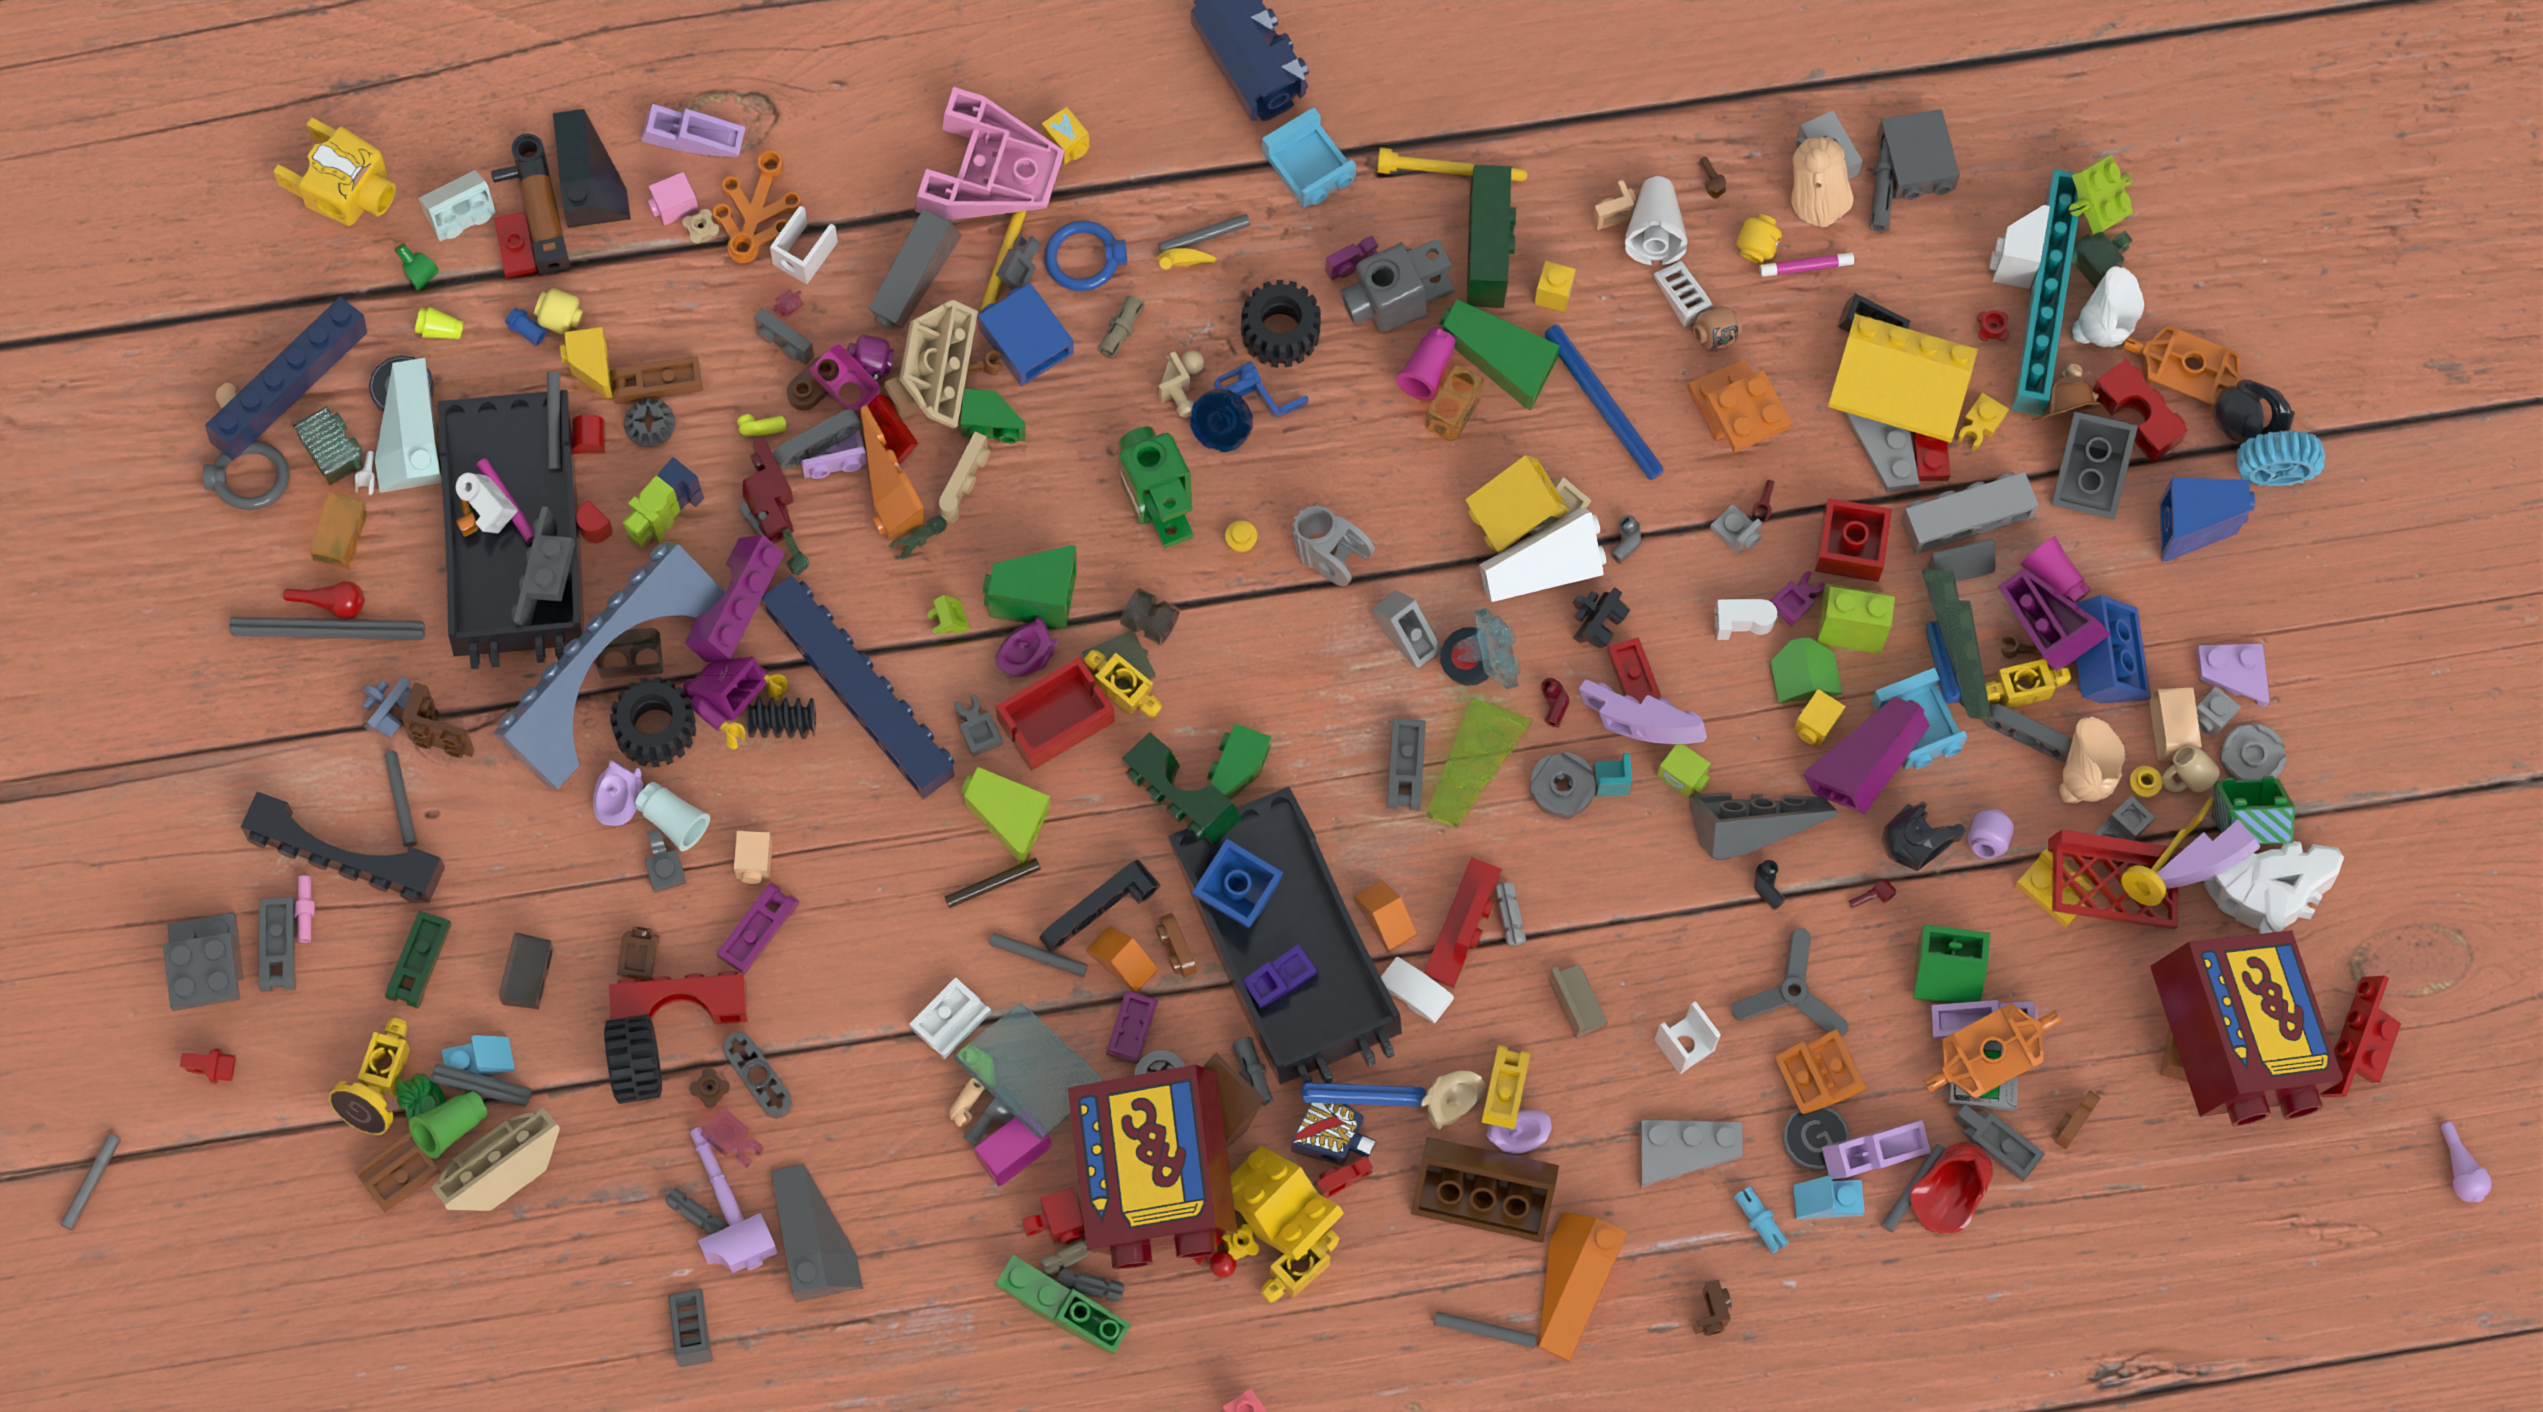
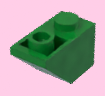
[960,389,1026,444]

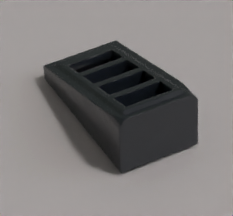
[1837,293,1911,332]

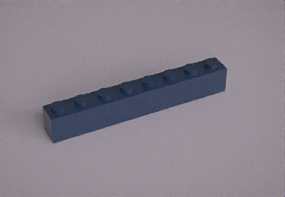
[761,575,955,800]

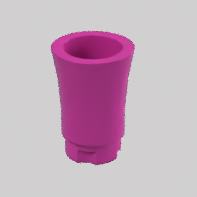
[1396,328,1456,401]
[2020,536,2091,604]

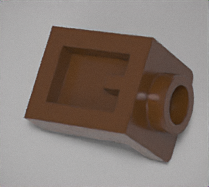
[617,927,660,980]

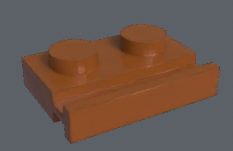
[355,1132,440,1212]

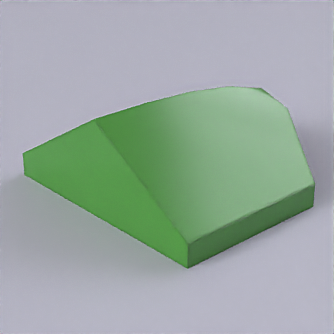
[1770,638,1842,704]

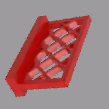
[2048,830,2184,930]

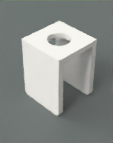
[770,206,838,285]
[1654,1001,1721,1074]

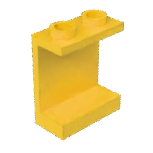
[1465,455,1570,553]

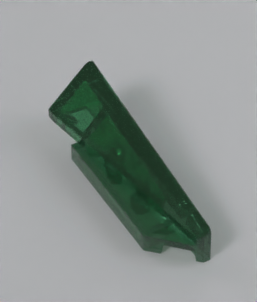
[1922,569,1991,719]

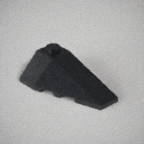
[553,109,631,228]

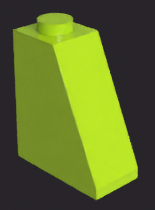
[961,767,1051,863]

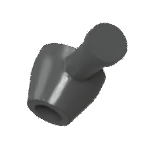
[963,1087,1020,1146]

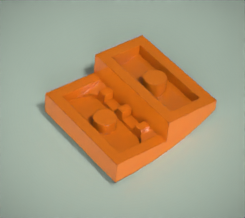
[1775,1029,1867,1114]

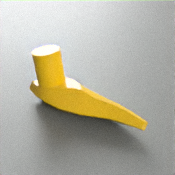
[1156,248,1216,269]

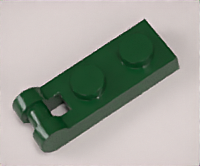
[385,911,452,1009]

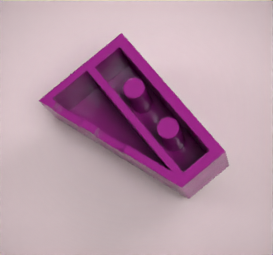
[1998,568,2111,672]

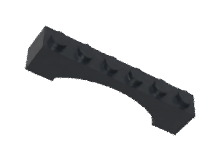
[241,792,445,903]

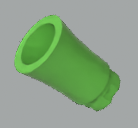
[409,1091,487,1158]

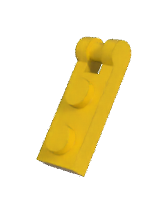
[1482,1045,1531,1130]

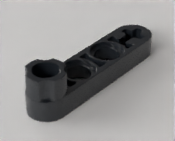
[1039,859,1160,952]

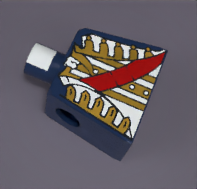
[1291,1103,1376,1165]

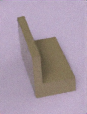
[1548,964,1607,1039]

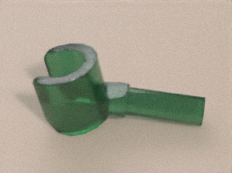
[782,528,809,575]

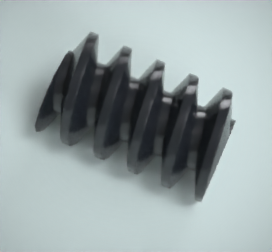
[747,696,816,739]

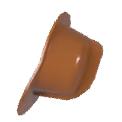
[2032,377,2102,421]

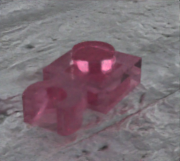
[700,1107,763,1168]

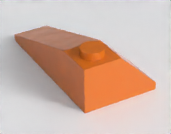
[861,405,924,542]
[1538,1212,1628,1362]

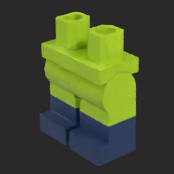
[622,457,704,549]

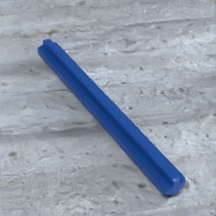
[1545,324,1663,480]

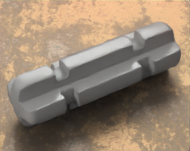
[1495,882,1526,947]

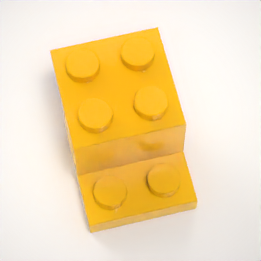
[1230,1145,1344,1261]

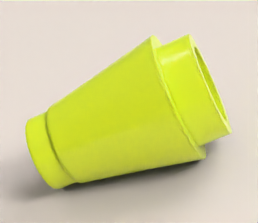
[415,306,464,340]

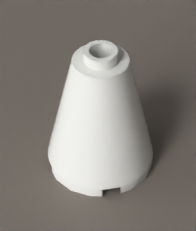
[1624,176,1688,265]

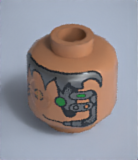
[1692,306,1742,351]

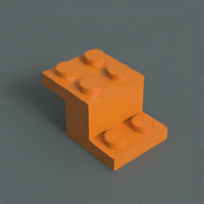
[1687,359,1793,453]

